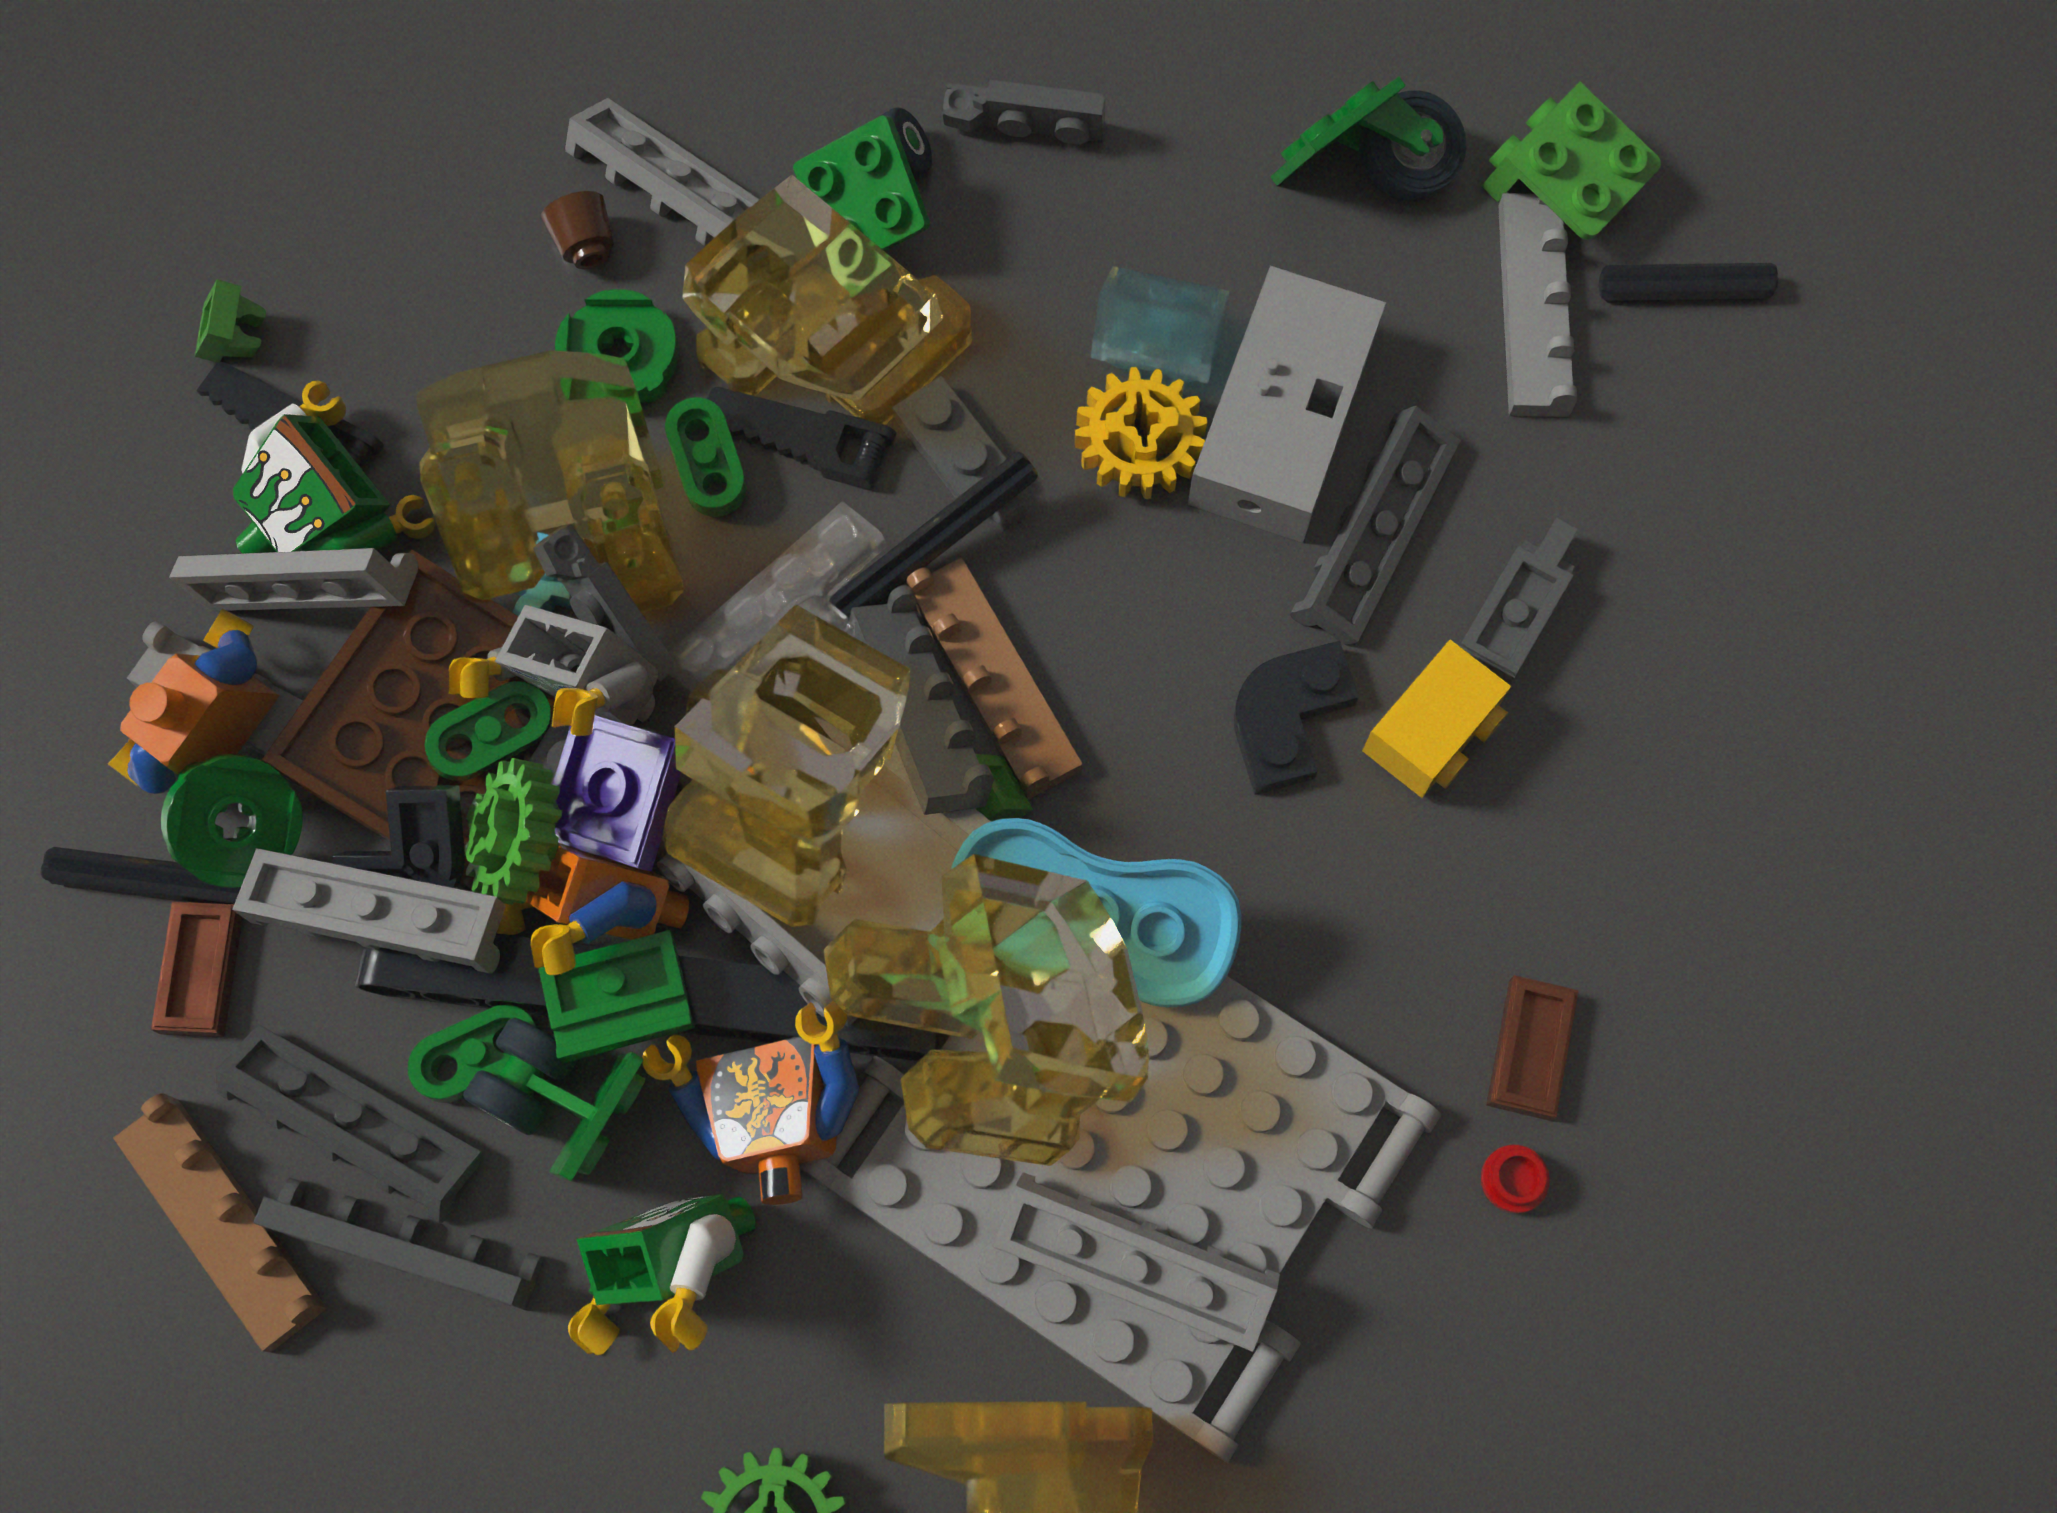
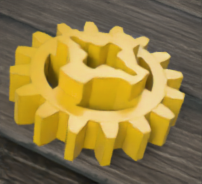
[1074,367,1207,499]

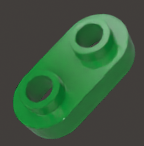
[665,397,747,517]
[425,681,551,781]
[407,1005,540,1103]

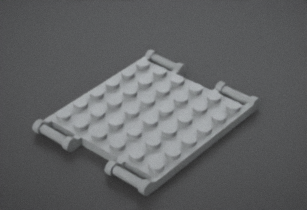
[800,939,1441,1463]

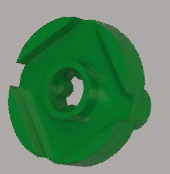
[555,289,679,408]
[161,754,303,888]

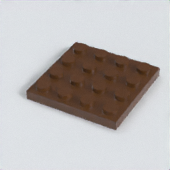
[261,550,570,892]

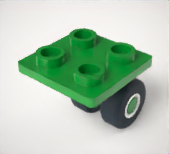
[793,107,932,273]
[464,1018,646,1181]

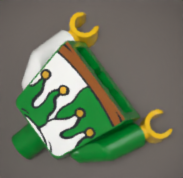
[233,380,435,554]
[568,1194,755,1355]

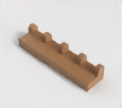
[907,557,1083,800]
[113,1093,327,1353]

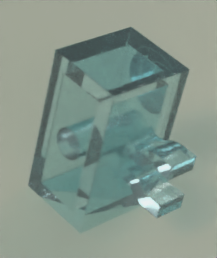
[1091,266,1230,384]

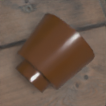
[541,191,614,269]

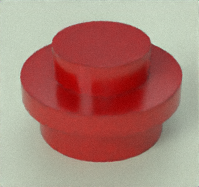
[1481,1145,1550,1213]

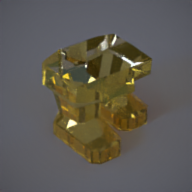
[682,175,972,425]
[416,350,684,612]
[663,604,910,927]
[823,854,1149,1166]
[884,1401,1153,1513]

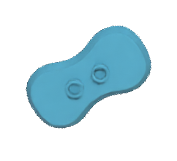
[946,818,1241,1007]

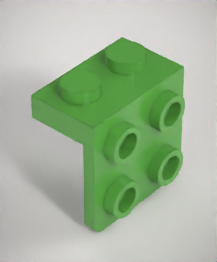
[1481,82,1661,240]

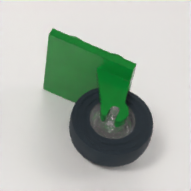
[1270,76,1467,200]

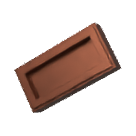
[151,902,243,1037]
[1486,975,1579,1121]

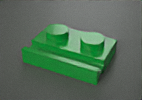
[538,930,695,1063]

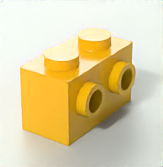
[1362,639,1511,798]

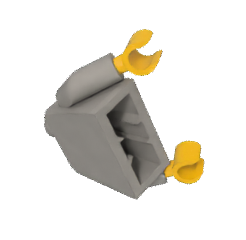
[449,605,658,736]

